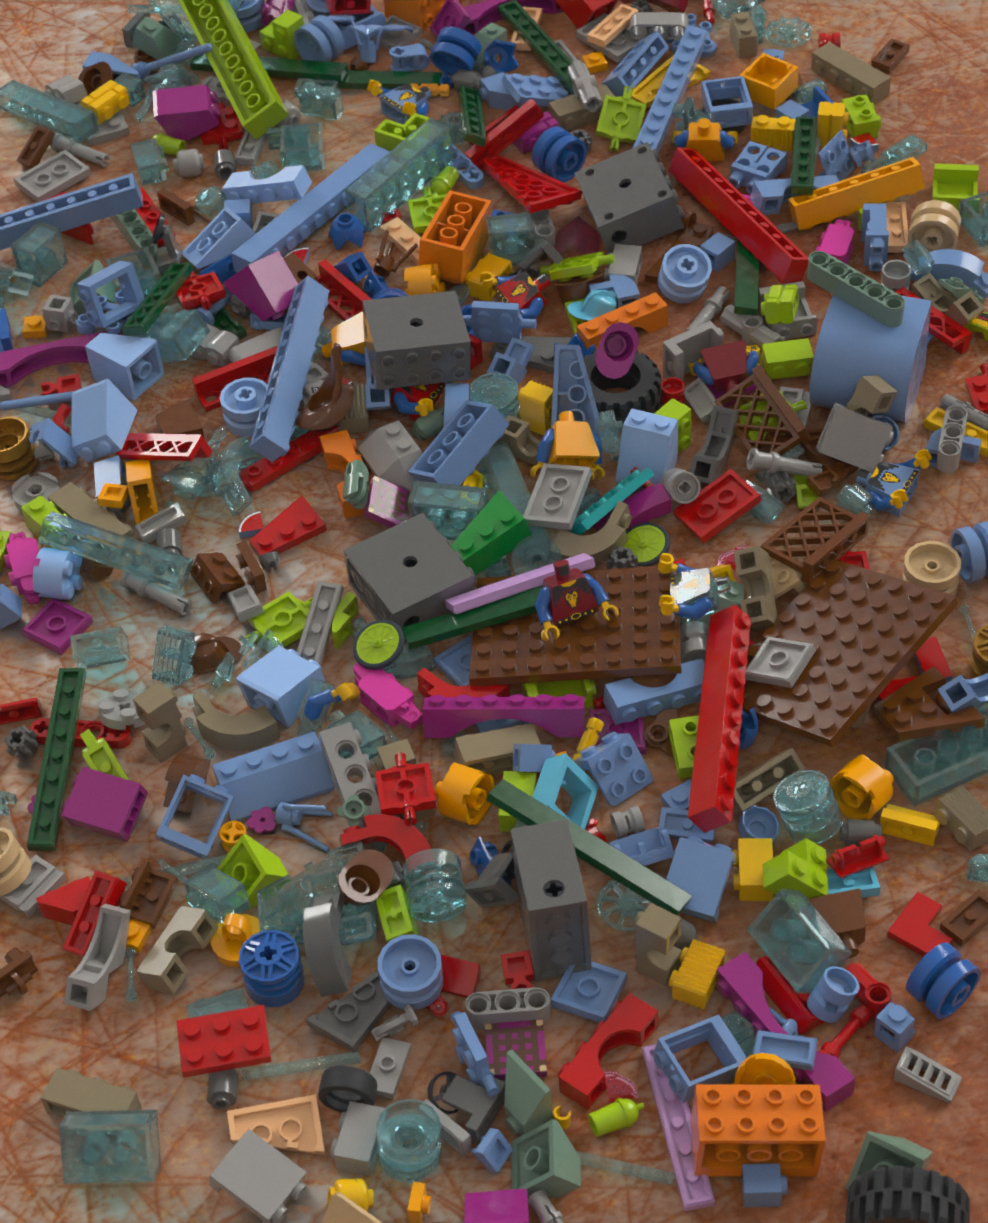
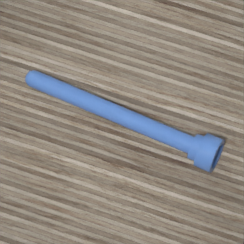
[132,43,213,79]
[0,391,74,411]

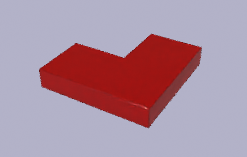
[887,892,953,957]

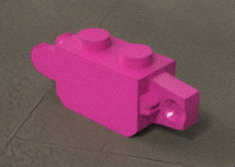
[815,219,854,264]
[4,531,41,605]
[353,663,423,730]

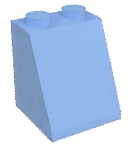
[85,333,165,401]
[71,379,138,463]
[616,408,678,489]
[236,646,325,728]

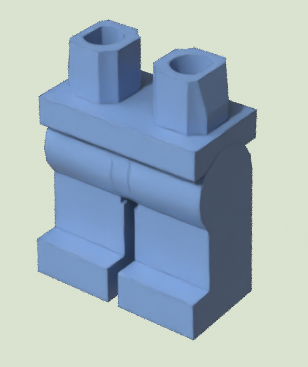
[729,141,787,195]
[861,204,889,271]

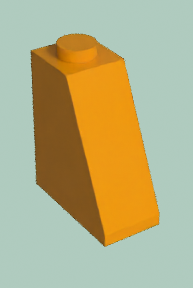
[126,460,159,525]

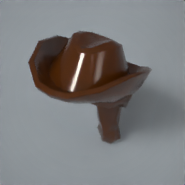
[294,343,354,430]

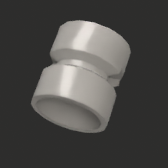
[881,260,912,292]
[660,468,701,504]
[681,621,709,664]

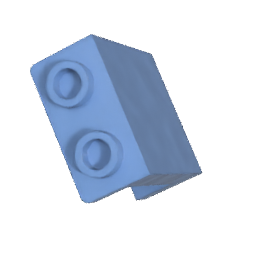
[666,836,736,923]

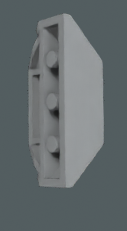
[358,420,423,493]

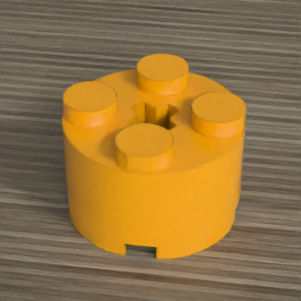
[404,263,446,296]
[828,755,894,820]
[434,762,495,825]

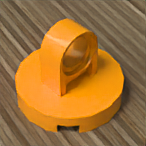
[210,913,265,967]
[734,1053,796,1085]

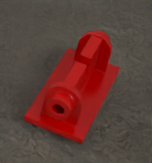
[826,835,890,879]

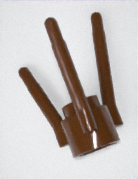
[373,230,418,278]

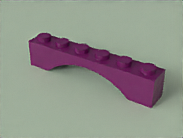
[463,0,564,35]
[0,331,121,388]
[423,694,585,738]
[715,952,855,1112]

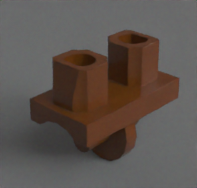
[0,947,38,997]

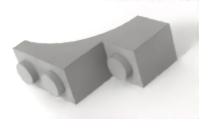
[64,904,131,1011]

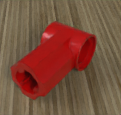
[845,962,892,1020]

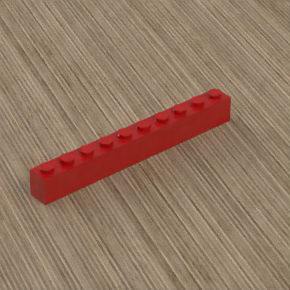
[669,148,808,284]
[688,604,751,833]

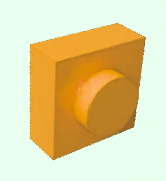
[582,52,608,74]
[22,316,48,338]
[97,483,129,509]
[126,918,152,953]
[407,1182,432,1223]

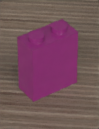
[62,767,148,842]

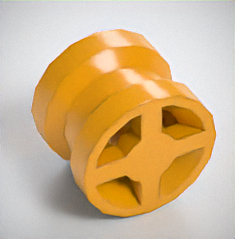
[219,821,247,854]

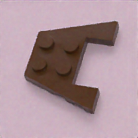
[765,429,859,497]
[874,667,985,741]

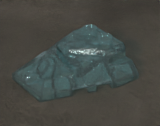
[257,842,379,946]

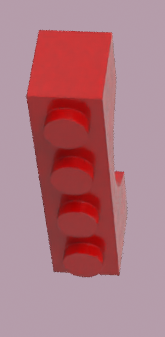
[558,993,658,1110]

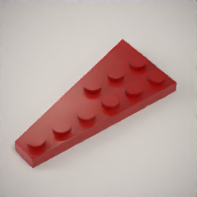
[482,155,582,213]

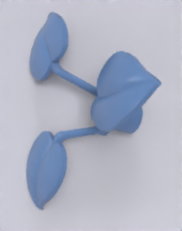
[326,15,413,62]

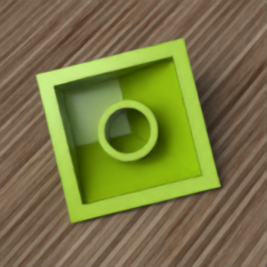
[213,834,290,914]

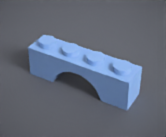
[222,165,312,204]

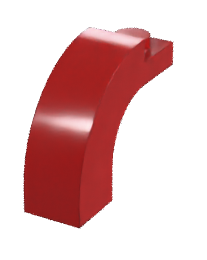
[417,668,510,697]
[339,814,436,877]

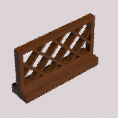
[714,365,813,456]
[761,497,870,585]

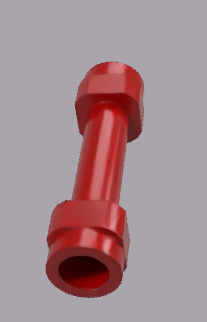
[819,1004,873,1059]

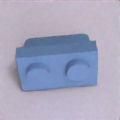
[574,732,653,806]

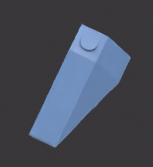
[551,344,600,438]

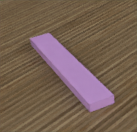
[445,553,595,614]
[642,1044,715,1212]

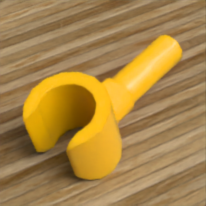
[553,1105,571,1130]

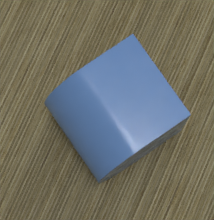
[809,295,932,423]

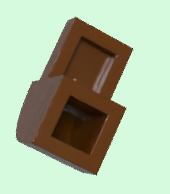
[163,754,211,813]

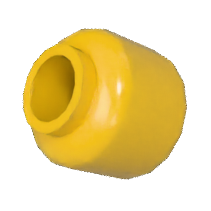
[327,1178,374,1212]

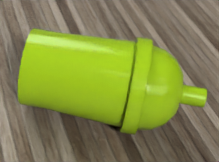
[146,133,186,156]
[431,166,459,195]
[588,1098,645,1137]

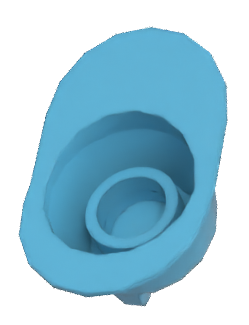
[567,290,617,321]

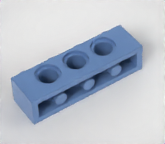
[601,31,669,97]

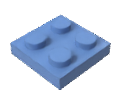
[550,961,627,1023]

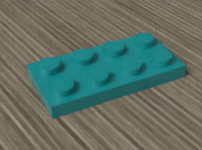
[567,467,654,535]

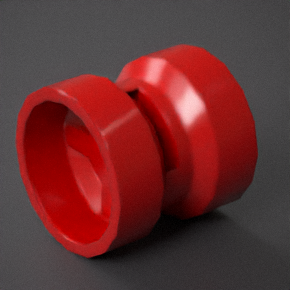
[818,32,840,49]
[661,377,685,407]

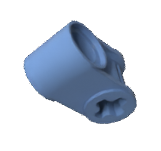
[389,44,430,71]

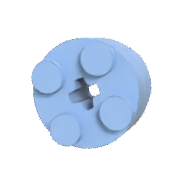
[33,547,83,600]

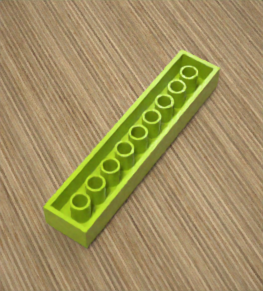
[178,0,289,139]

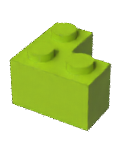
[259,10,304,59]
[374,113,434,163]
[763,838,828,910]

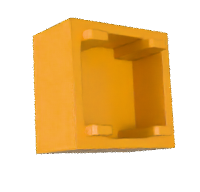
[739,53,798,110]

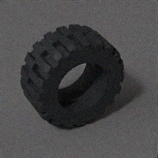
[583,350,661,434]
[845,1166,970,1223]

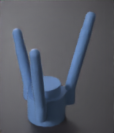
[275,802,333,852]

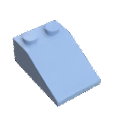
[181,206,256,269]

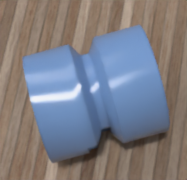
[807,966,859,1023]

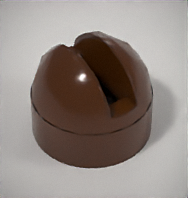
[350,56,368,71]

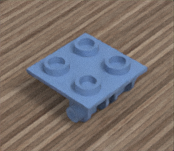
[818,130,855,181]

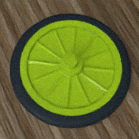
[623,523,670,567]
[353,620,405,670]

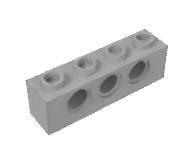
[319,722,381,828]

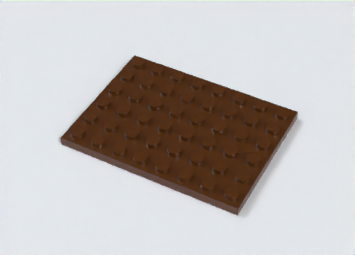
[742,558,958,747]
[469,564,682,686]

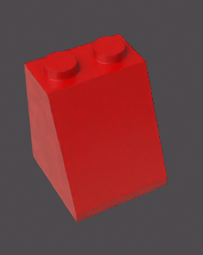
[555,0,619,29]

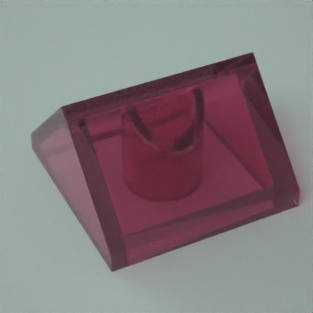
[552,216,601,264]

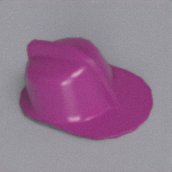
[595,322,639,379]

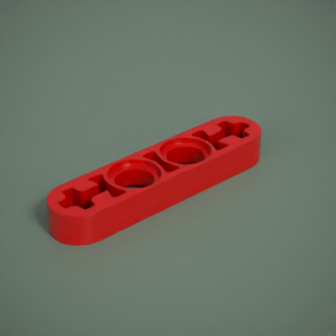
[30,718,132,749]

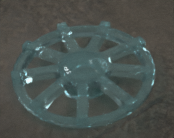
[766,16,812,47]
[598,879,651,931]

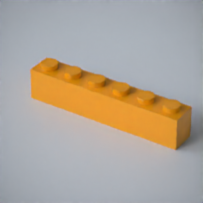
[788,157,925,230]

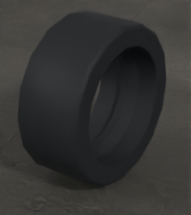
[318,1065,378,1113]

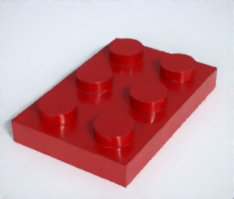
[673,469,762,544]
[176,1005,272,1078]

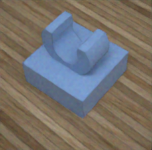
[471,1128,513,1173]

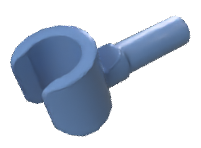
[769,1007,798,1036]

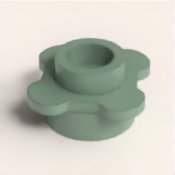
[337,795,370,827]

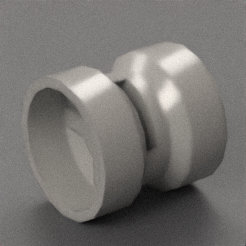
[610,806,645,839]

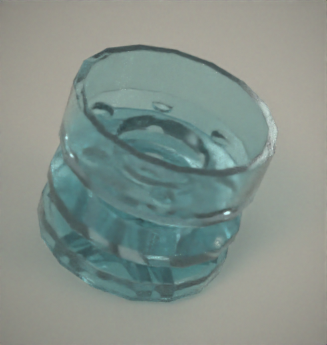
[469,373,520,419]
[773,770,844,844]
[403,849,467,922]
[376,1099,441,1182]

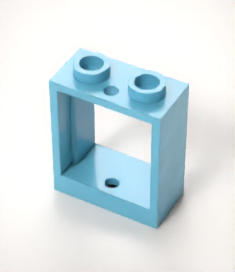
[533,754,598,829]

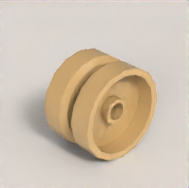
[908,200,961,256]
[902,541,961,596]
[0,828,32,897]

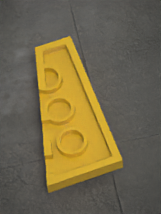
[631,54,711,109]

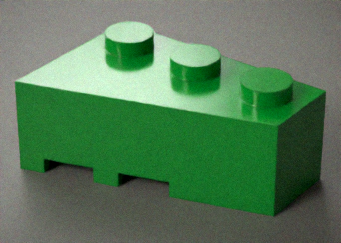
[450,490,533,576]

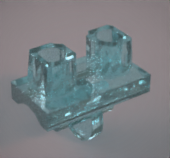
[672,97,709,131]
[595,410,623,453]
[238,629,284,670]

